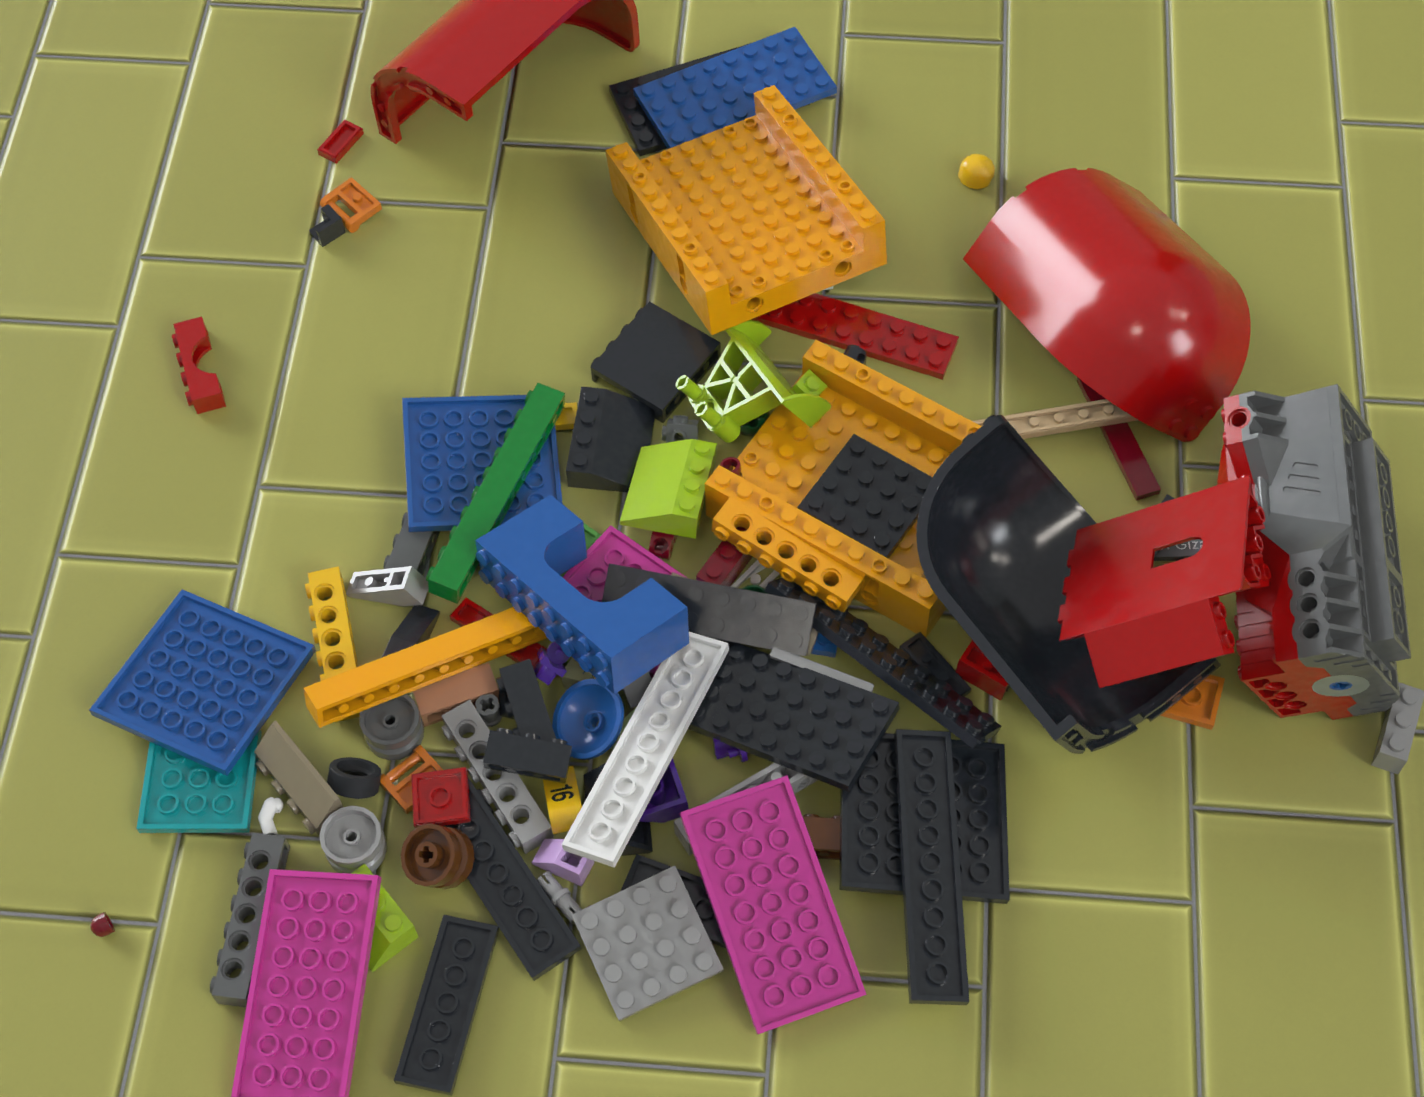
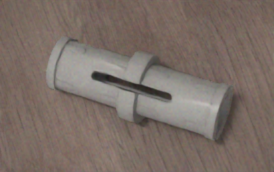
[537,871,582,925]

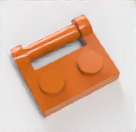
[320,177,382,233]
[380,745,443,814]

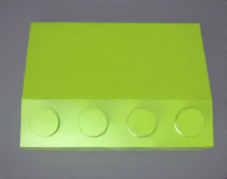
[619,439,717,539]

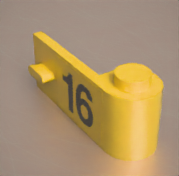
[543,765,582,834]

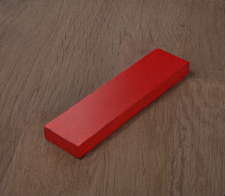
[450,597,547,669]

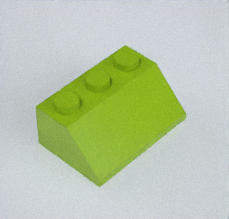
[351,864,419,972]

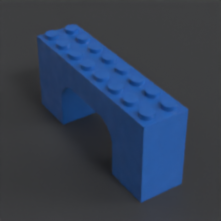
[475,494,689,694]

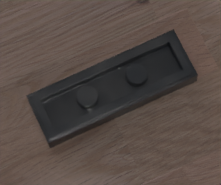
[899,632,971,697]

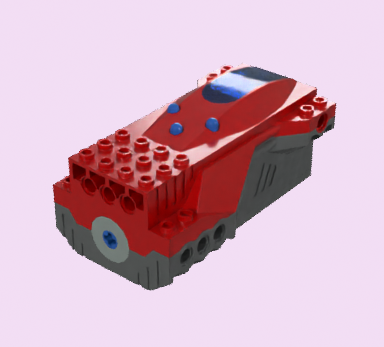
[1217,384,1411,720]

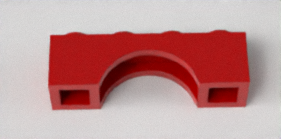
[172,316,226,414]

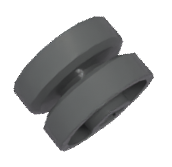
[360,694,424,760]

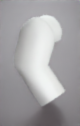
[258,797,283,835]

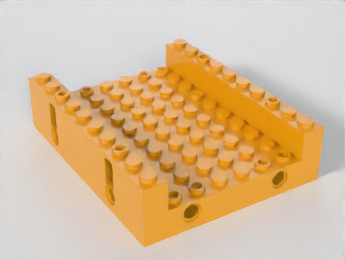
[605,85,887,335]
[705,340,982,638]

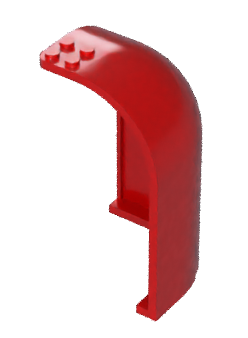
[370,0,640,144]
[963,168,1251,442]

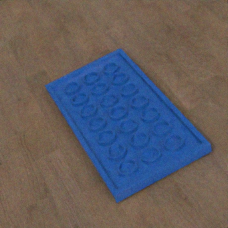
[633,27,837,149]

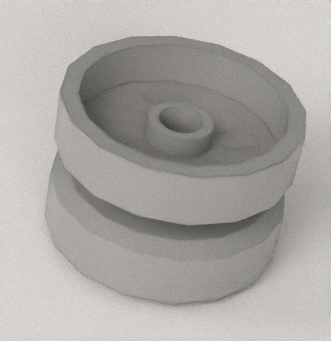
[319,806,387,874]

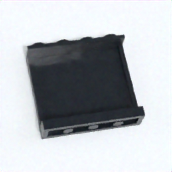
[590,301,721,423]

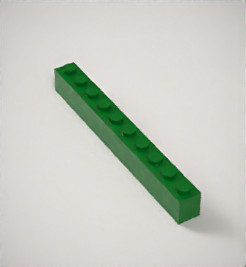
[426,383,565,604]

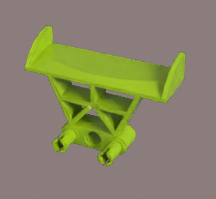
[676,320,831,443]

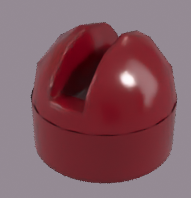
[720,457,741,476]
[90,912,115,937]

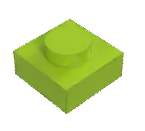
[792,369,827,396]

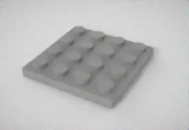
[572,866,724,1021]

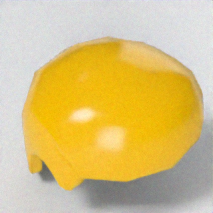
[958,153,995,189]

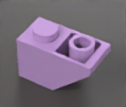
[532,839,594,887]

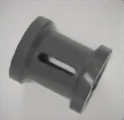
[475,694,502,727]

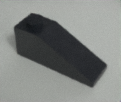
[382,605,440,657]

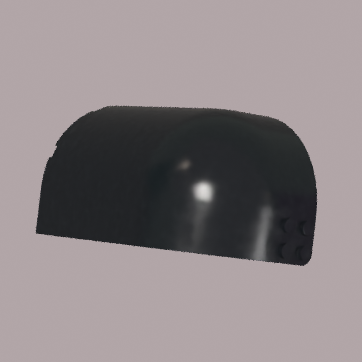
[916,415,1221,754]

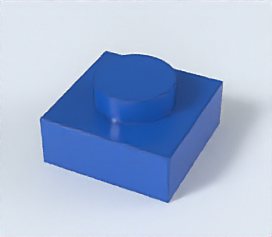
[811,633,837,658]

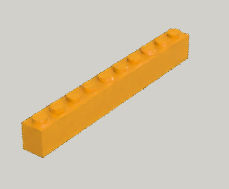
[303,607,547,728]

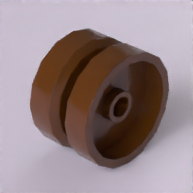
[401,823,474,889]

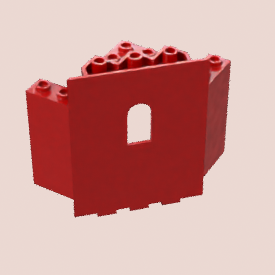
[1058,475,1271,688]

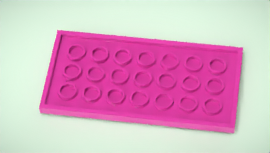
[679,775,867,1035]
[231,869,382,1097]

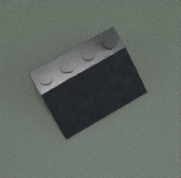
[566,387,655,493]

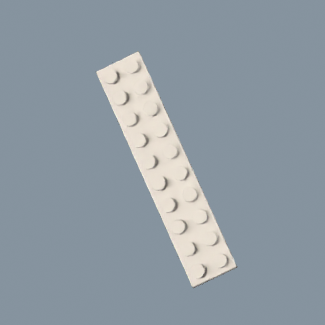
[562,632,729,868]

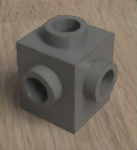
[662,415,699,443]

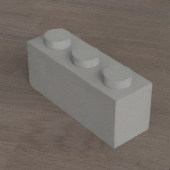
[1371,682,1424,774]

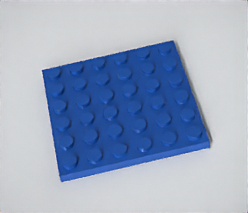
[402,395,563,532]
[89,589,316,776]

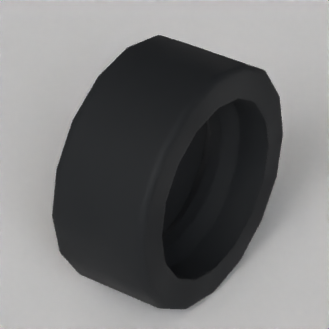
[327,757,381,799]

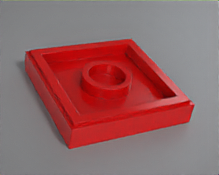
[411,767,471,828]

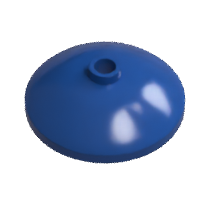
[552,679,624,760]

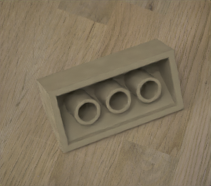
[254,721,343,837]

